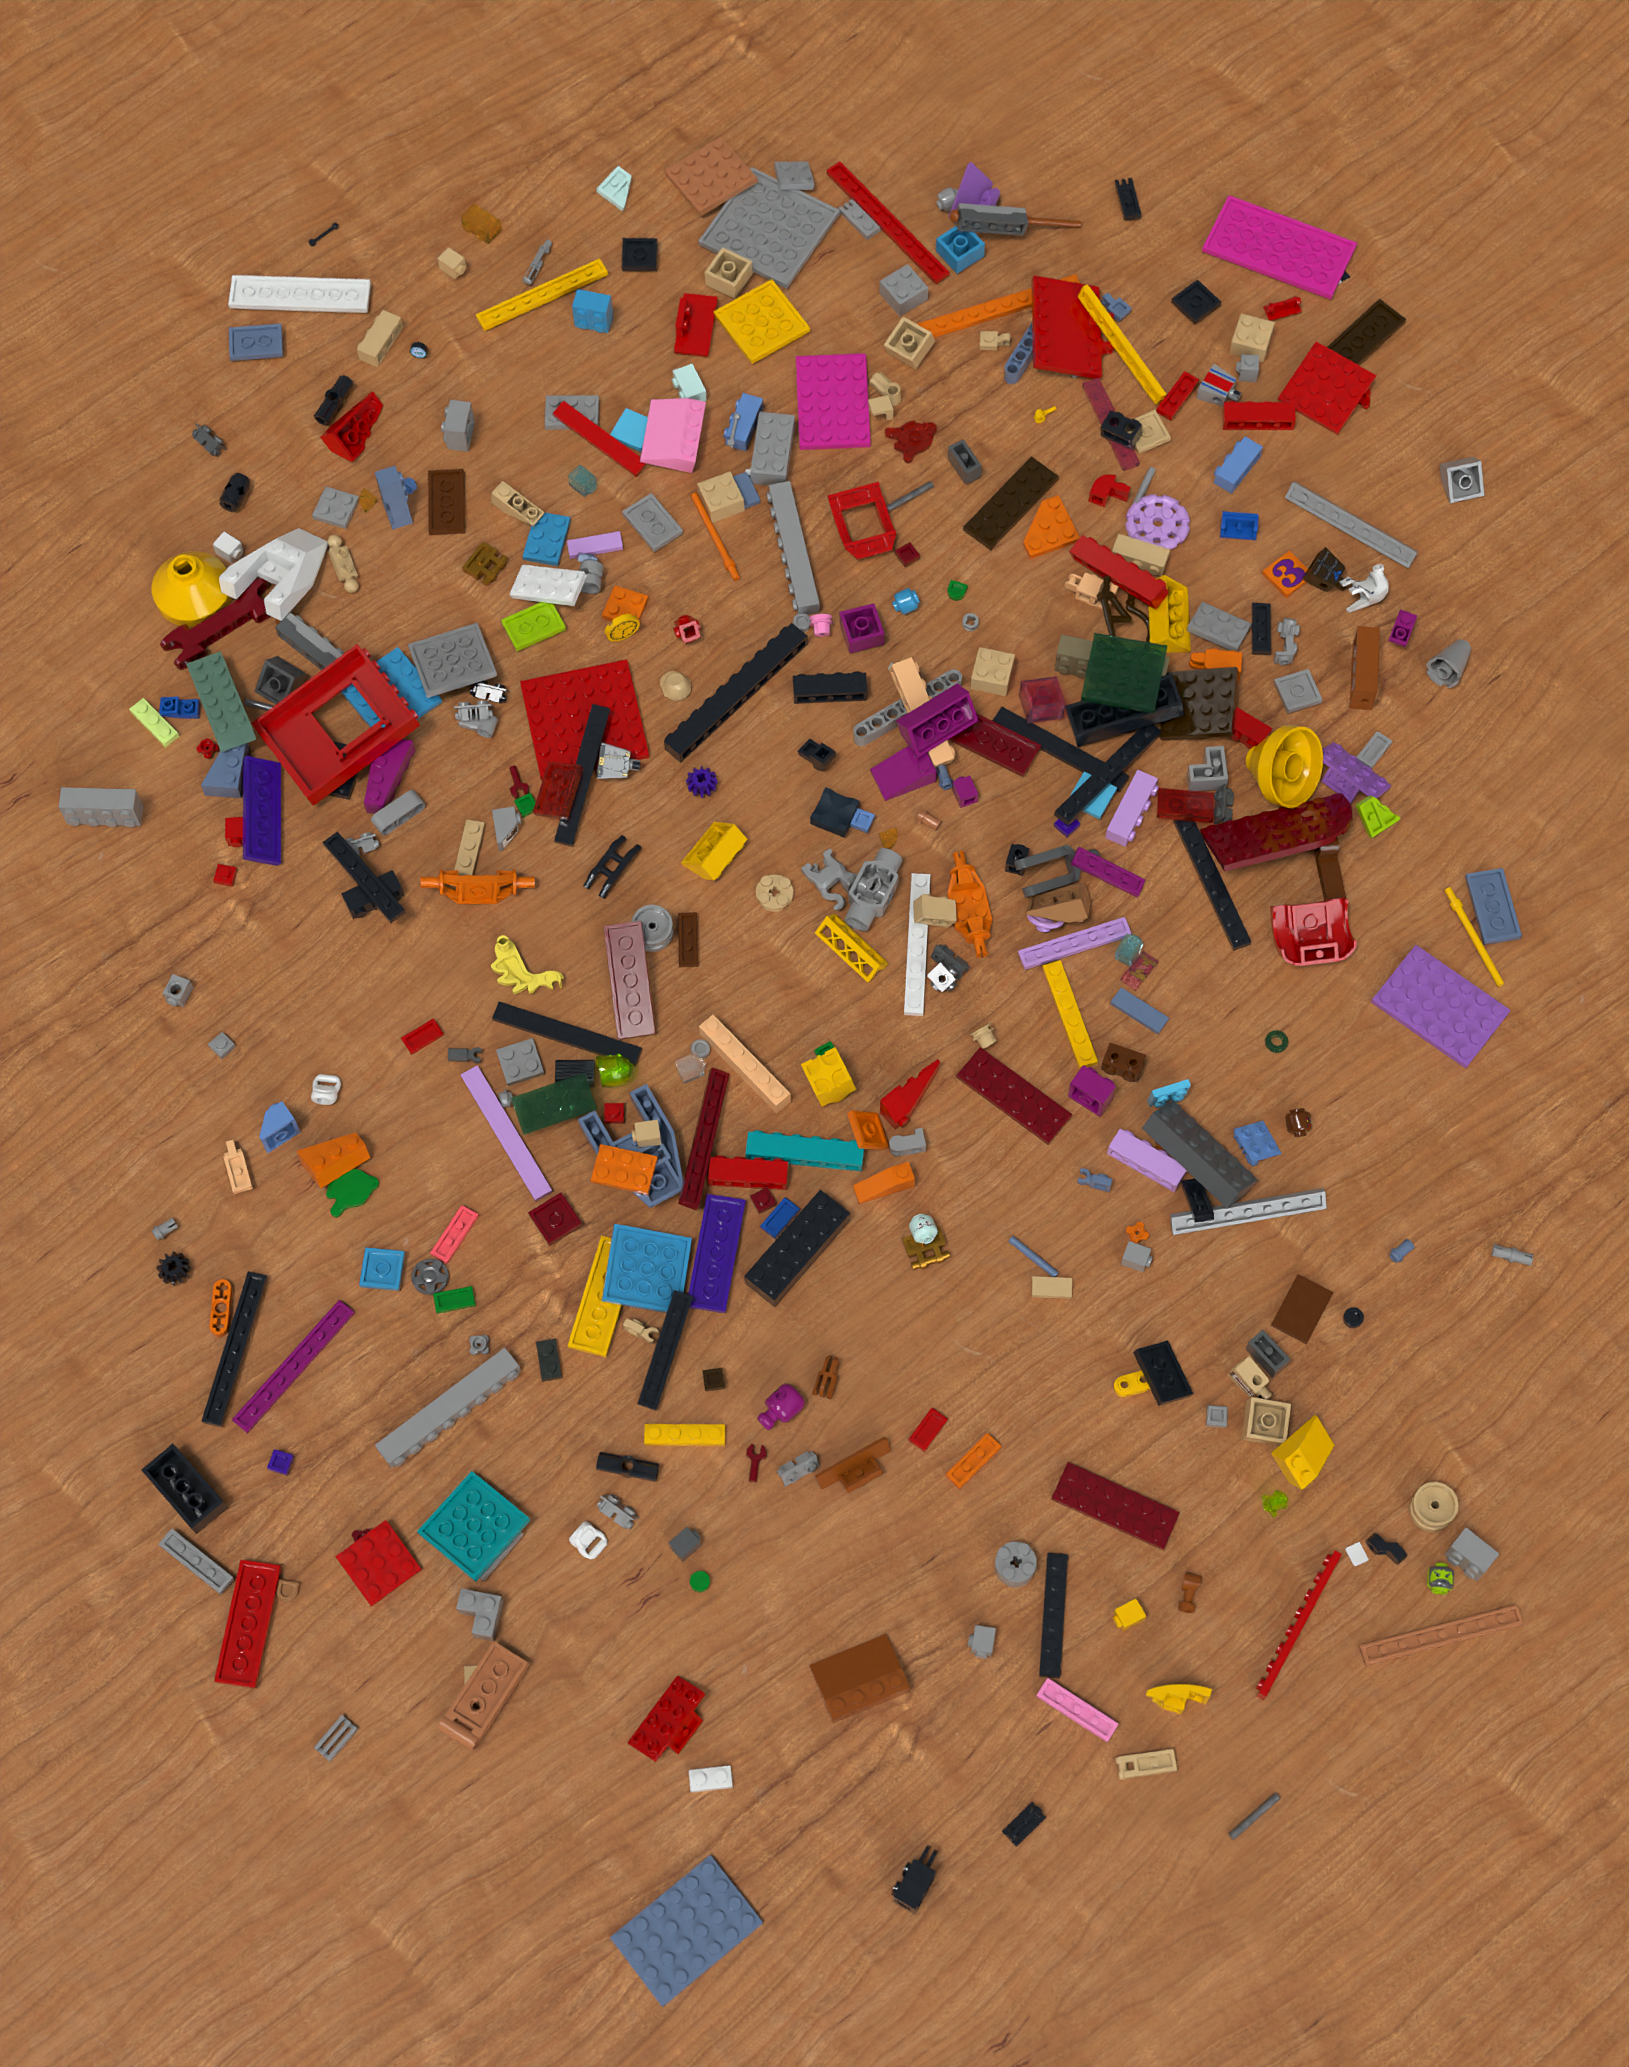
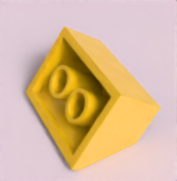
[681,822,747,881]

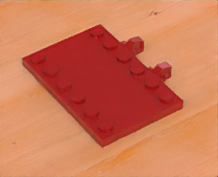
[1031,275,1115,379]

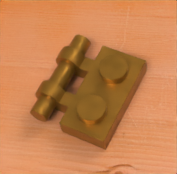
[462,542,508,586]
[902,1226,950,1270]

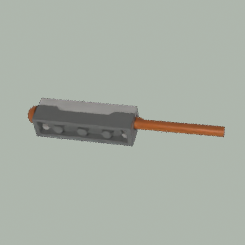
[950,203,1081,236]
[275,613,344,670]

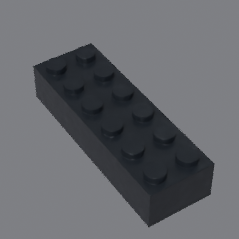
[1065,674,1184,747]
[744,1190,850,1307]

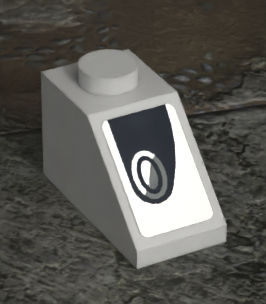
[492,806,521,851]

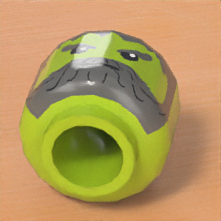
[1427,1563,1454,1595]

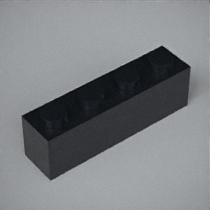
[793,671,867,704]

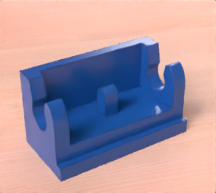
[1220,511,1259,541]

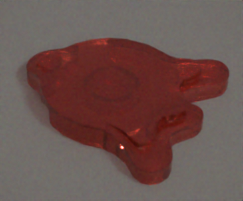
[885,420,937,463]

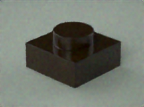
[702,1368,725,1392]

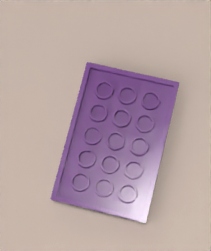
[1371,945,1511,1069]

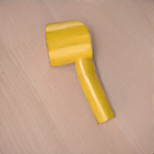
[1034,406,1056,423]

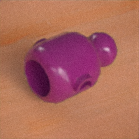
[757,1383,805,1430]

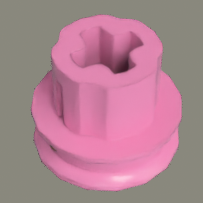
[809,614,833,637]

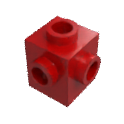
[673,615,701,643]

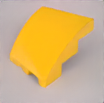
[1146,1684,1212,1714]

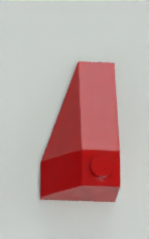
[320,391,383,462]
[880,1059,940,1130]

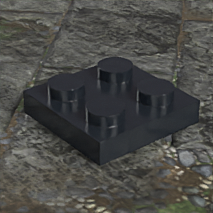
[622,238,658,271]
[1171,279,1221,324]

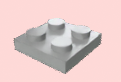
[774,161,814,190]
[312,487,359,529]
[1274,669,1322,714]
[496,1038,545,1086]

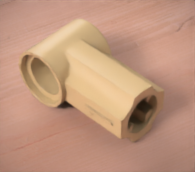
[870,372,901,406]

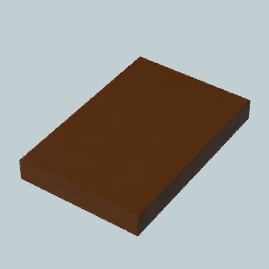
[1271,1274,1333,1344]

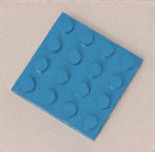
[341,647,442,728]
[601,1224,692,1313]

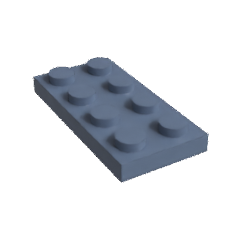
[1465,868,1522,945]

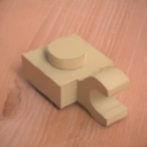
[980,331,1010,350]
[623,1318,659,1344]

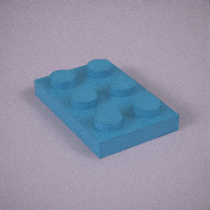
[522,512,571,566]

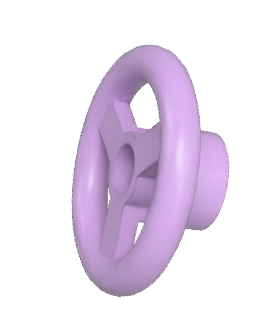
[1027,915,1064,932]

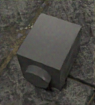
[668,1527,701,1562]

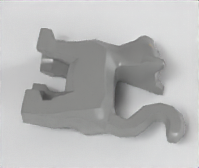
[801,848,858,910]

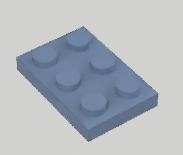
[229,323,283,361]

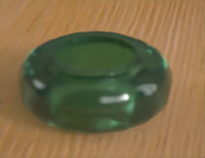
[1265,1030,1289,1053]

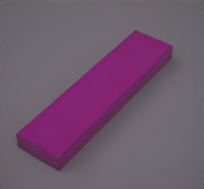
[1070,847,1145,897]

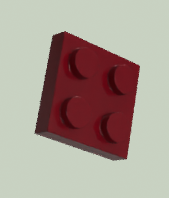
[528,1192,582,1246]

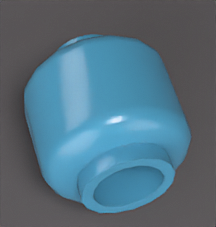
[892,588,920,615]

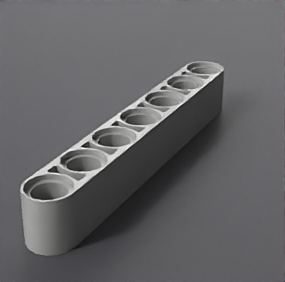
[853,669,962,746]

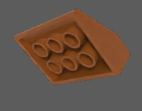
[809,1634,910,1723]

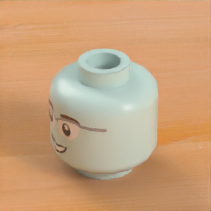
[909,1213,938,1244]

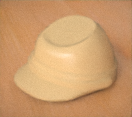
[660,671,692,702]

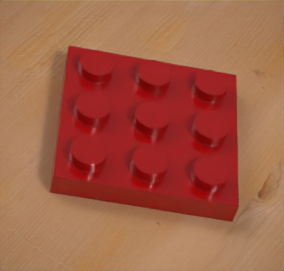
[335,1520,422,1607]

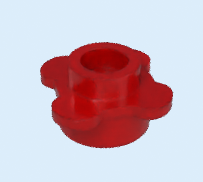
[196,738,219,759]

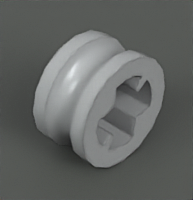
[962,613,979,631]

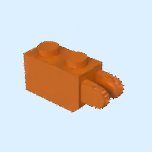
[1189,648,1242,681]

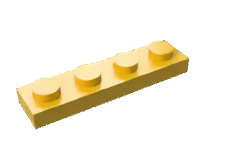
[644,1424,725,1446]

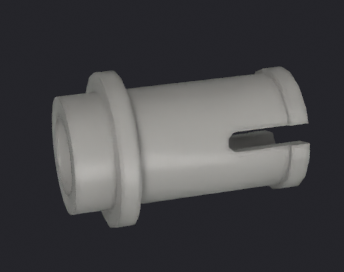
[151,1217,178,1240]

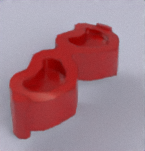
[1360,386,1371,409]

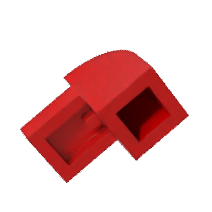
[1088,474,1131,508]

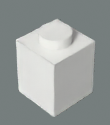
[213,532,244,564]

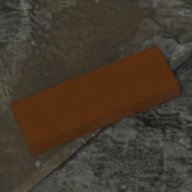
[678,912,698,967]

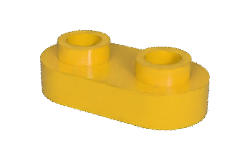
[1113,1371,1150,1397]

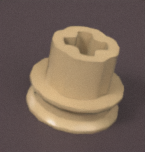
[969,1022,997,1049]

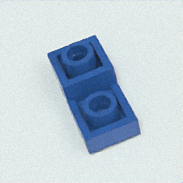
[159,696,201,719]

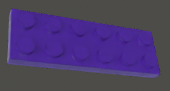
[243,756,281,866]
[688,1194,746,1314]

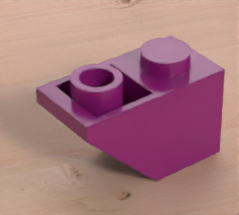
[1388,610,1417,647]

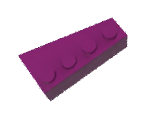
[364,740,415,814]

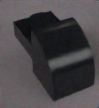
[798,739,836,771]

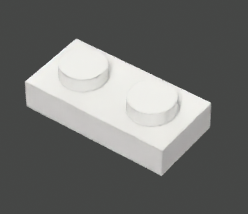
[689,1766,733,1793]

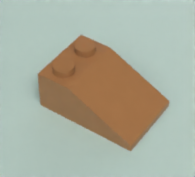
[1026,882,1091,923]

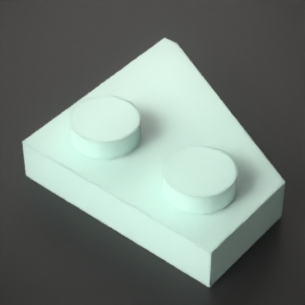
[597,166,631,211]

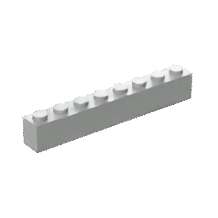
[766,481,820,615]
[375,1348,521,1469]

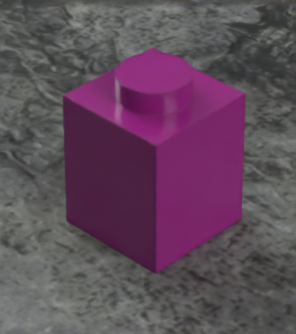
[952,776,978,808]

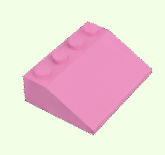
[640,398,706,473]

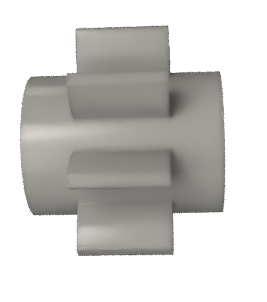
[1277,618,1300,639]

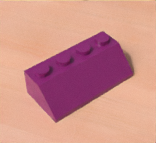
[896,683,978,758]

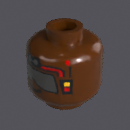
[1285,1108,1312,1137]

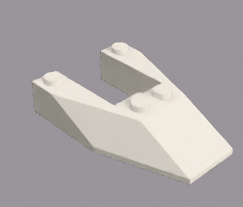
[219,528,328,621]

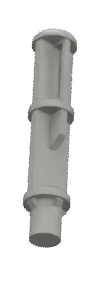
[522,240,552,285]

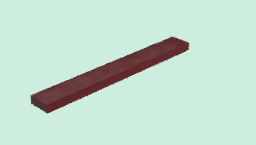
[678,1067,729,1210]

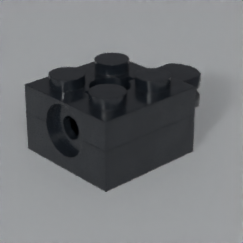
[891,1845,939,1915]

